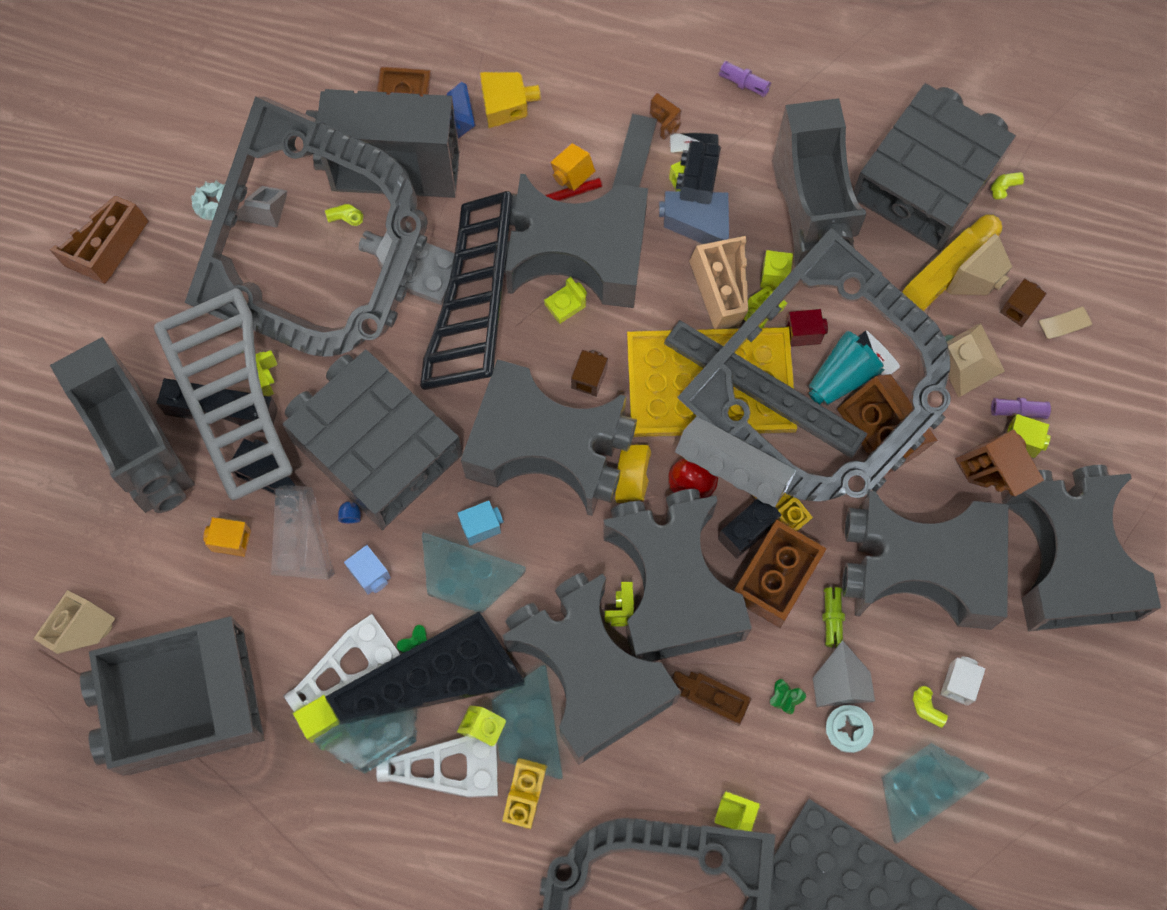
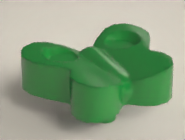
[397,625,427,653]
[770,679,806,715]

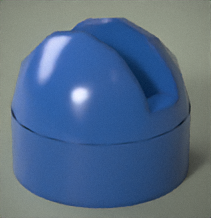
[338,502,361,524]

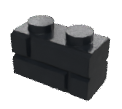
[676,141,721,205]
[718,498,781,559]

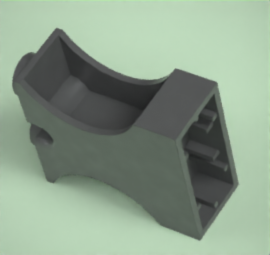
[772,98,867,267]
[493,174,648,308]
[50,337,195,513]
[461,359,637,516]
[1002,465,1161,632]
[603,489,752,662]
[842,491,1009,630]
[502,573,681,766]

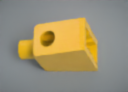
[480,72,541,128]

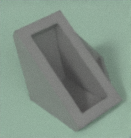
[237,186,287,228]
[812,641,875,707]

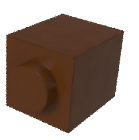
[1000,278,1047,327]
[571,350,608,397]

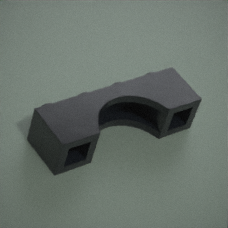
[156,378,278,433]

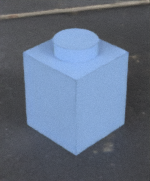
[344,545,391,595]

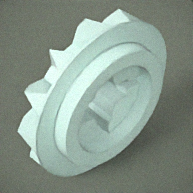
[191,181,225,220]
[826,705,873,753]

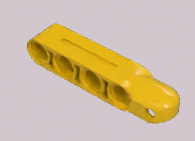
[902,215,1003,311]

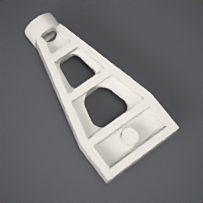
[283,614,400,712]
[376,736,498,798]

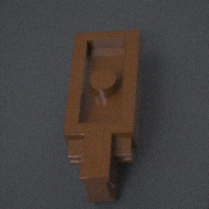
[671,671,752,726]

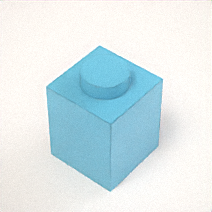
[457,500,503,546]

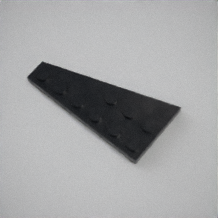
[325,611,525,725]

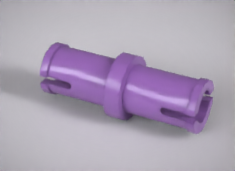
[719,61,771,98]
[991,398,1051,419]

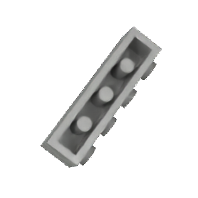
[675,416,796,507]

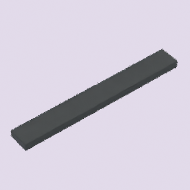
[664,320,867,459]

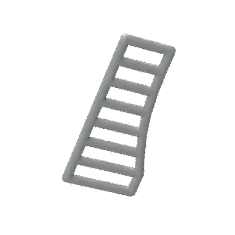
[154,288,293,500]

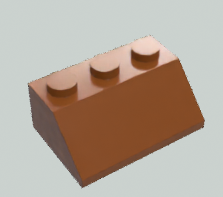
[837,374,938,475]

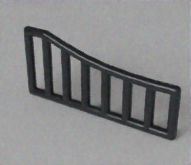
[420,191,512,390]

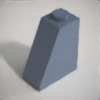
[659,191,729,244]

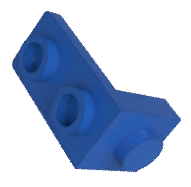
[447,82,475,139]

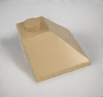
[947,234,1012,295]
[947,323,1005,397]
[33,590,115,654]

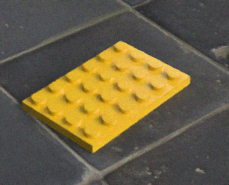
[627,327,797,437]

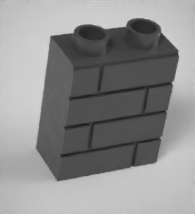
[853,83,1016,251]
[305,89,460,198]
[283,349,463,531]
[80,616,265,776]

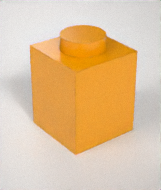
[550,143,596,191]
[203,517,251,557]

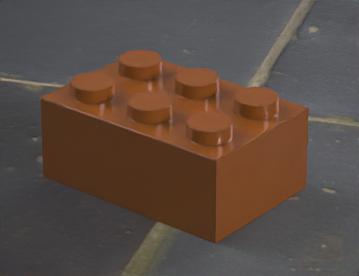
[734,520,827,628]

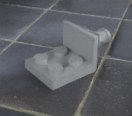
[359,221,454,305]

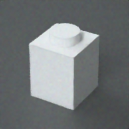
[940,657,986,706]

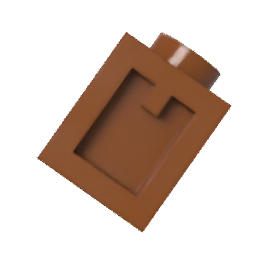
[650,93,681,140]

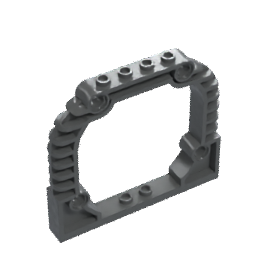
[185,96,428,357]
[677,228,951,501]
[538,818,775,910]

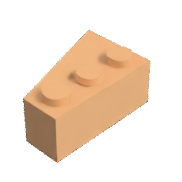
[689,236,748,329]

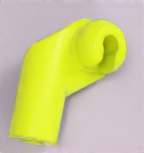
[991,172,1024,199]
[325,204,363,226]
[913,686,948,728]

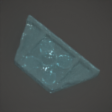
[422,532,526,614]
[492,665,563,780]
[314,709,417,774]
[882,743,990,844]

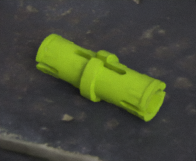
[822,587,845,648]

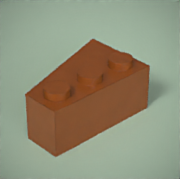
[50,195,149,284]
[955,429,1044,497]

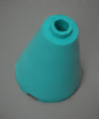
[808,331,885,406]

